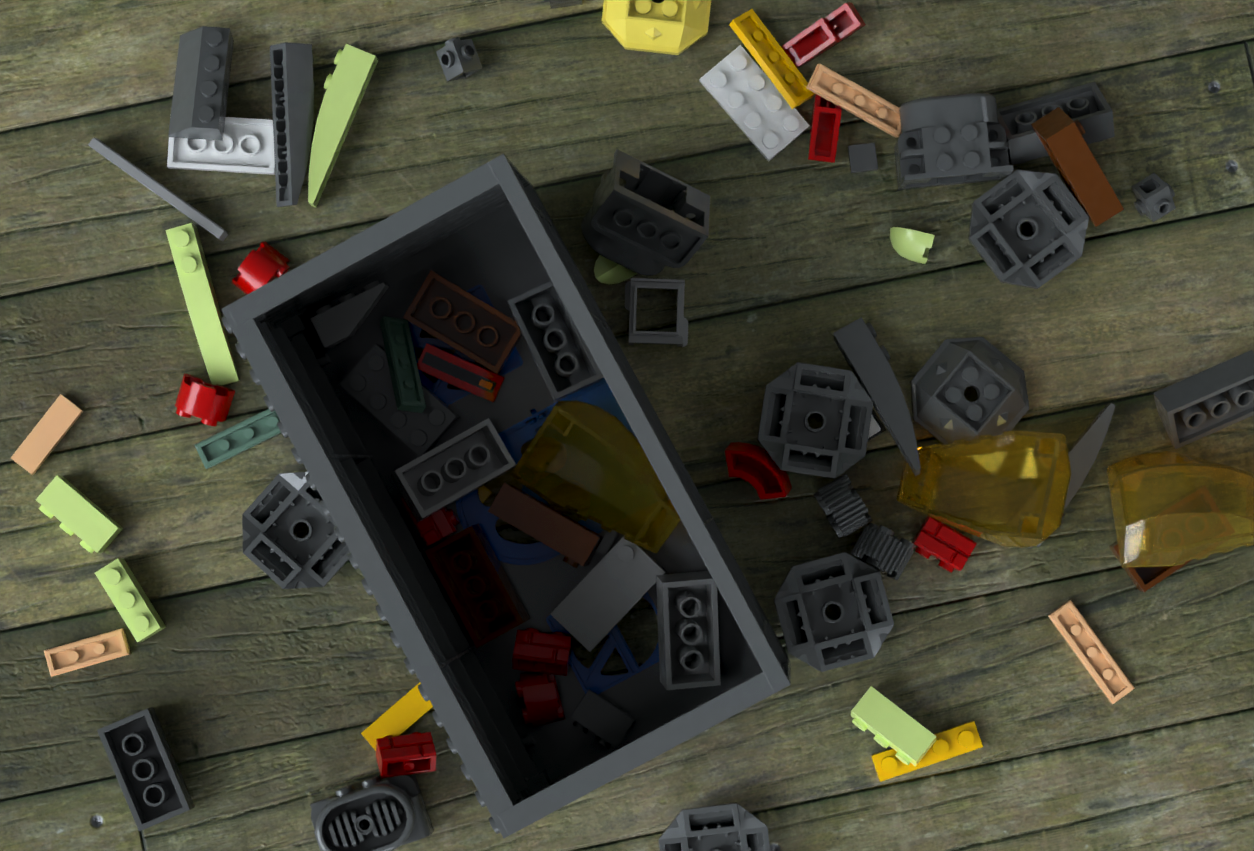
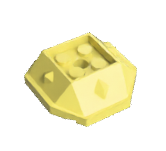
[602,0,711,55]

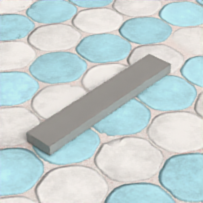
[88,137,228,242]

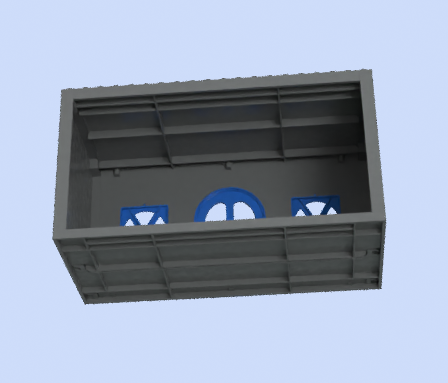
[221,154,791,838]

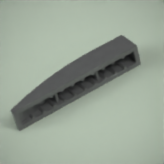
[270,42,315,207]
[833,317,921,476]
[1004,403,1115,548]

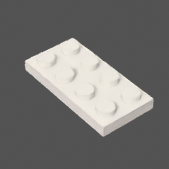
[699,45,810,162]
[167,117,275,175]

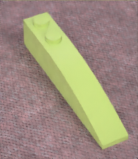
[308,44,378,208]
[166,223,240,386]

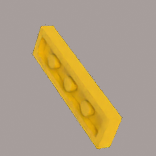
[729,9,815,109]
[871,721,983,782]

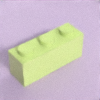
[36,475,123,553]
[95,558,166,642]
[851,686,937,766]

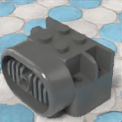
[894,93,1014,190]
[581,149,710,276]
[310,774,434,851]

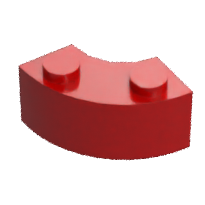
[725,442,792,500]

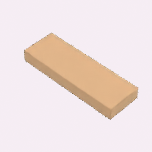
[11,394,83,475]
[44,628,131,677]

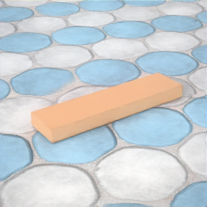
[806,64,901,138]
[1048,600,1135,704]

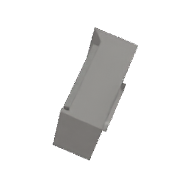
[625,278,688,347]

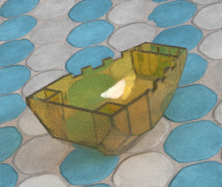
[510,400,681,553]
[896,430,1071,548]
[1107,451,1254,568]

